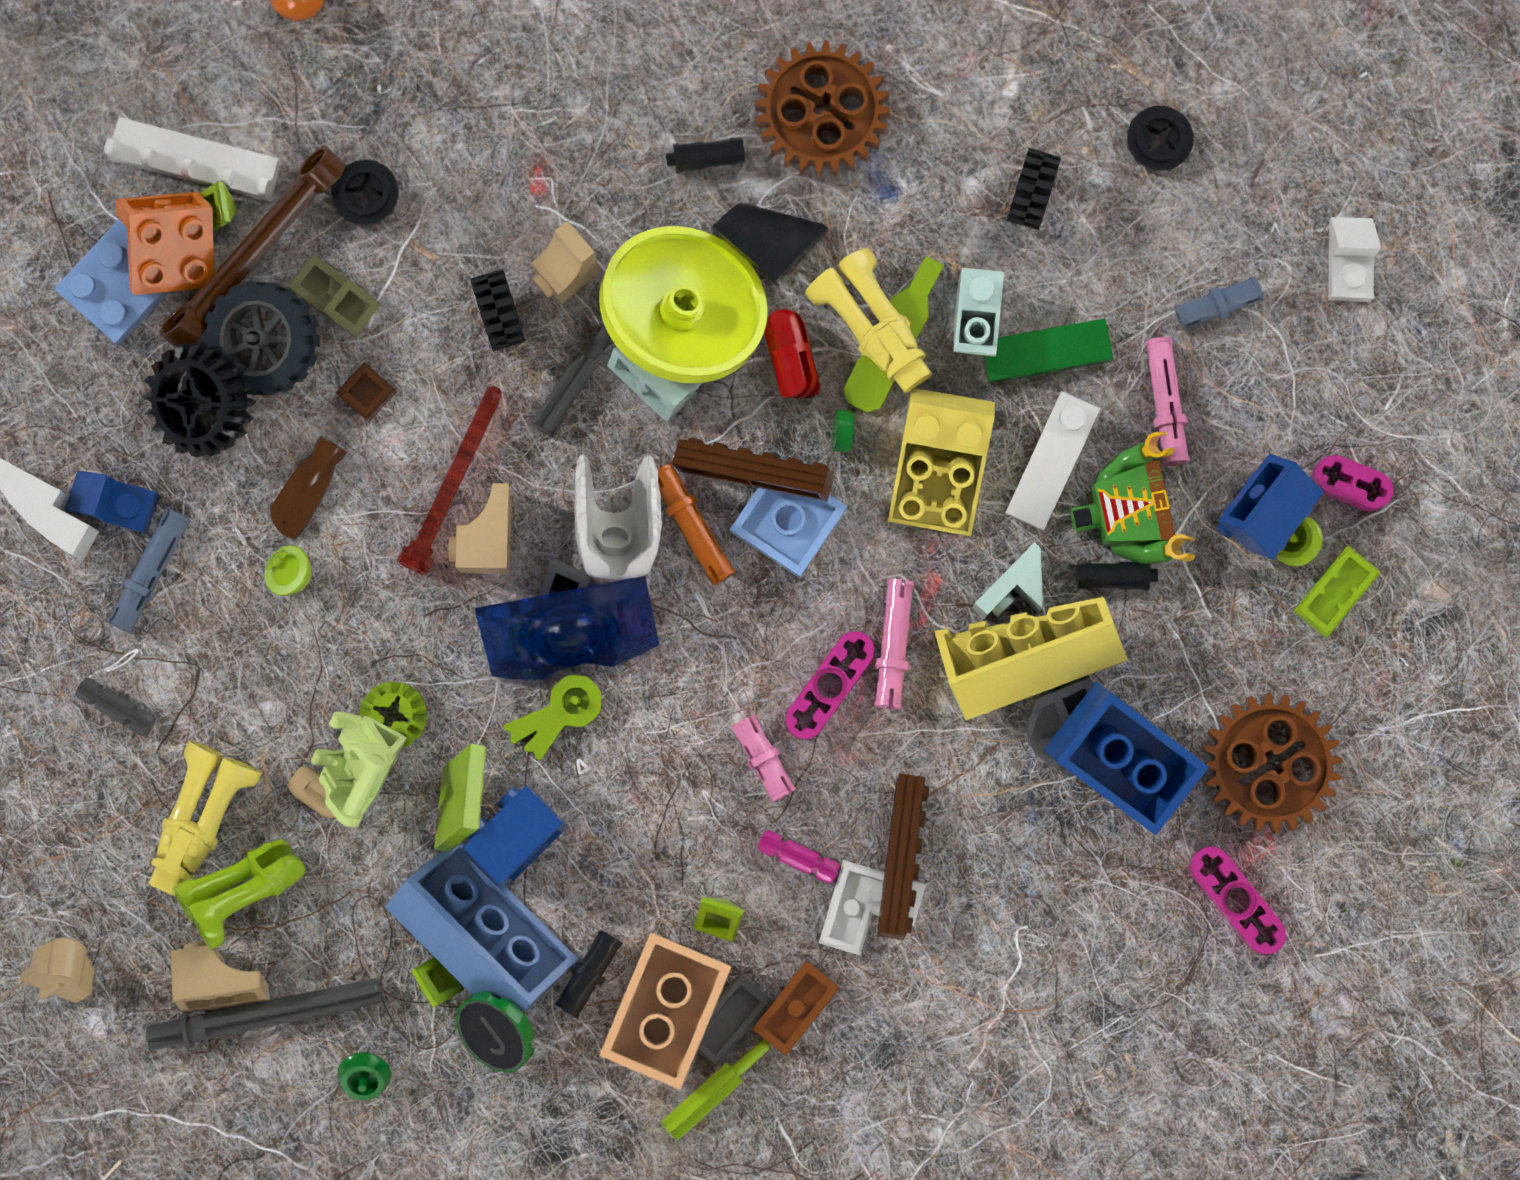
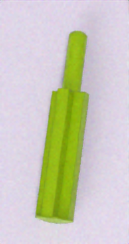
[661,1039,771,1141]

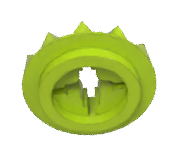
[359,681,428,749]

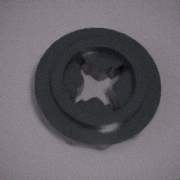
[1127,106,1194,172]
[332,159,399,227]

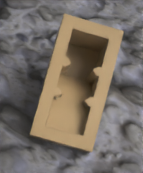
[531,220,600,304]
[448,483,513,574]
[170,942,269,1013]

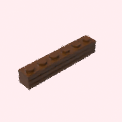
[672,438,834,502]
[876,773,929,940]

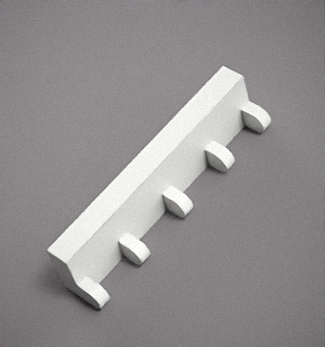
[104,117,281,202]

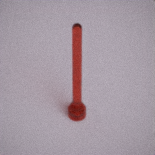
[396,386,502,576]

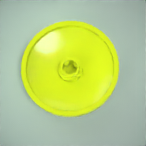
[599,226,768,383]

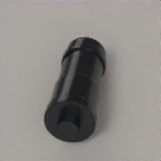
[665,138,745,174]
[1076,562,1158,591]

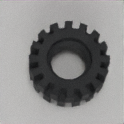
[1006,148,1061,230]
[470,269,526,352]

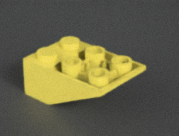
[888,388,995,536]

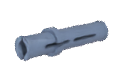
[106,508,191,634]

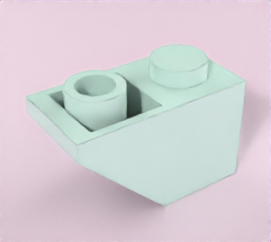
[953,268,1004,357]

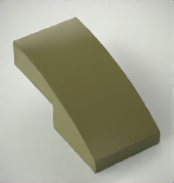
[287,253,382,338]

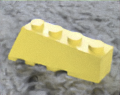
[934,597,1128,720]

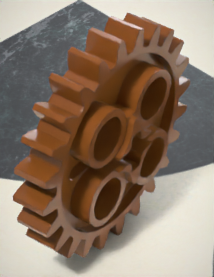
[755,41,890,178]
[1201,693,1343,834]

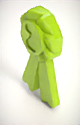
[503,675,602,761]

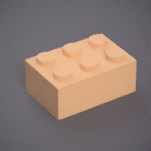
[599,932,732,1090]

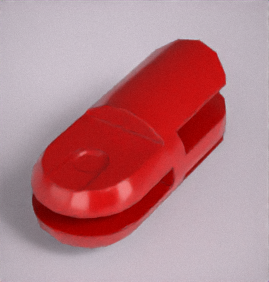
[764,309,821,399]

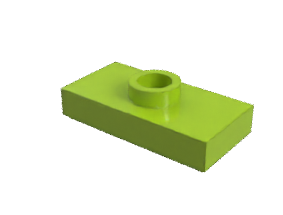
[1292,545,1381,638]

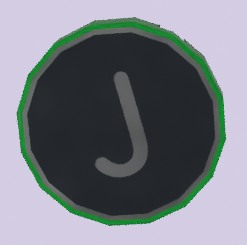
[456,990,535,1073]

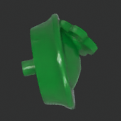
[337,1052,392,1101]

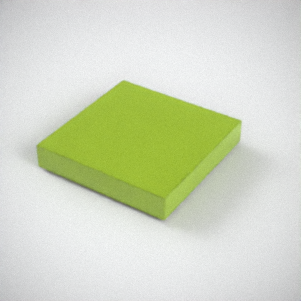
[434,743,486,852]

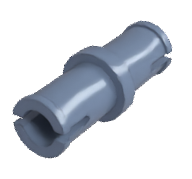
[1174,276,1264,331]

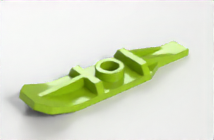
[843,256,944,413]

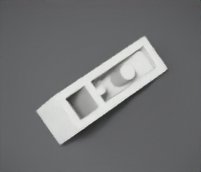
[1005,391,1100,531]

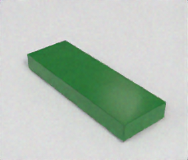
[983,318,1114,384]

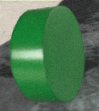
[831,409,855,453]

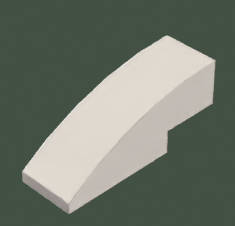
[0,458,99,561]

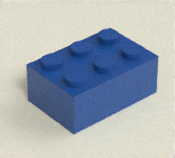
[1044,681,1209,836]

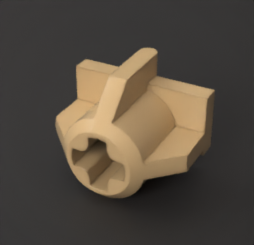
[20,937,95,1003]

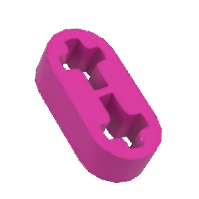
[1312,455,1394,512]

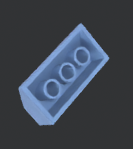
[385,842,578,1014]

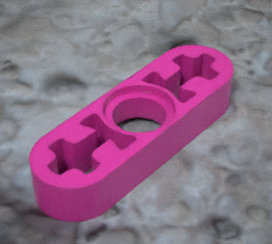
[786,631,874,740]
[1189,846,1286,954]

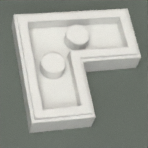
[819,860,926,955]

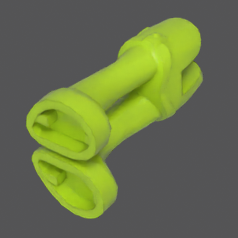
[172,838,306,951]

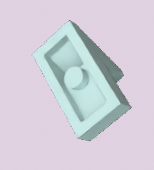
[972,542,1043,619]

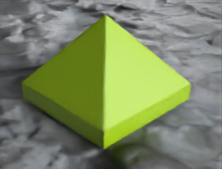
[200,181,238,233]
[693,897,744,942]
[411,957,465,1008]

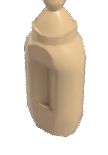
[287,766,335,818]

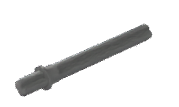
[146,979,382,1051]

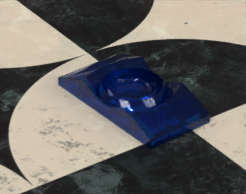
[475,576,659,680]

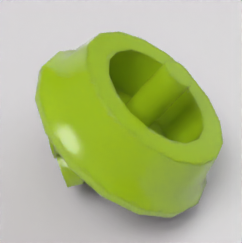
[1276,516,1323,567]
[264,545,312,596]

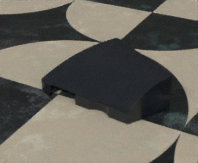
[713,202,829,285]

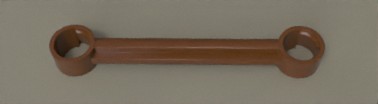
[160,146,345,348]

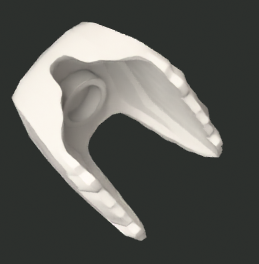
[574,454,662,580]

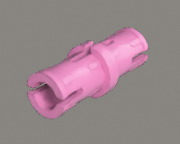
[731,714,796,803]

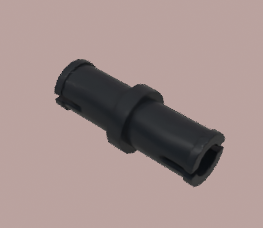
[554,929,623,1018]

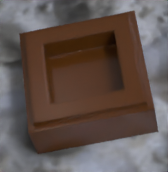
[336,362,397,423]

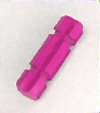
[758,830,840,884]

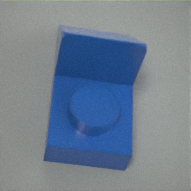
[65,470,159,535]

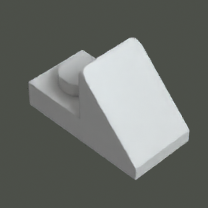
[1328,217,1381,302]

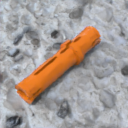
[658,463,736,586]

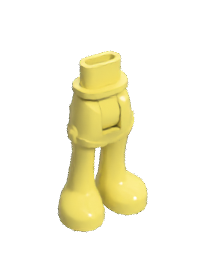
[805,248,932,393]
[148,740,263,896]

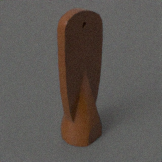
[270,435,347,539]

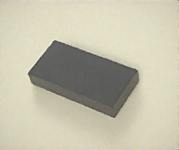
[697,973,773,1067]

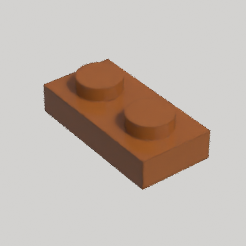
[752,960,840,1056]

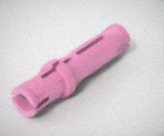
[1145,337,1190,466]
[874,579,914,710]

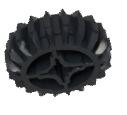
[142,342,257,457]

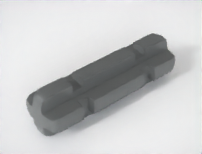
[75,678,156,736]

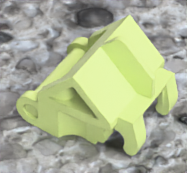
[311,712,407,827]

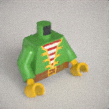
[1070,431,1195,564]

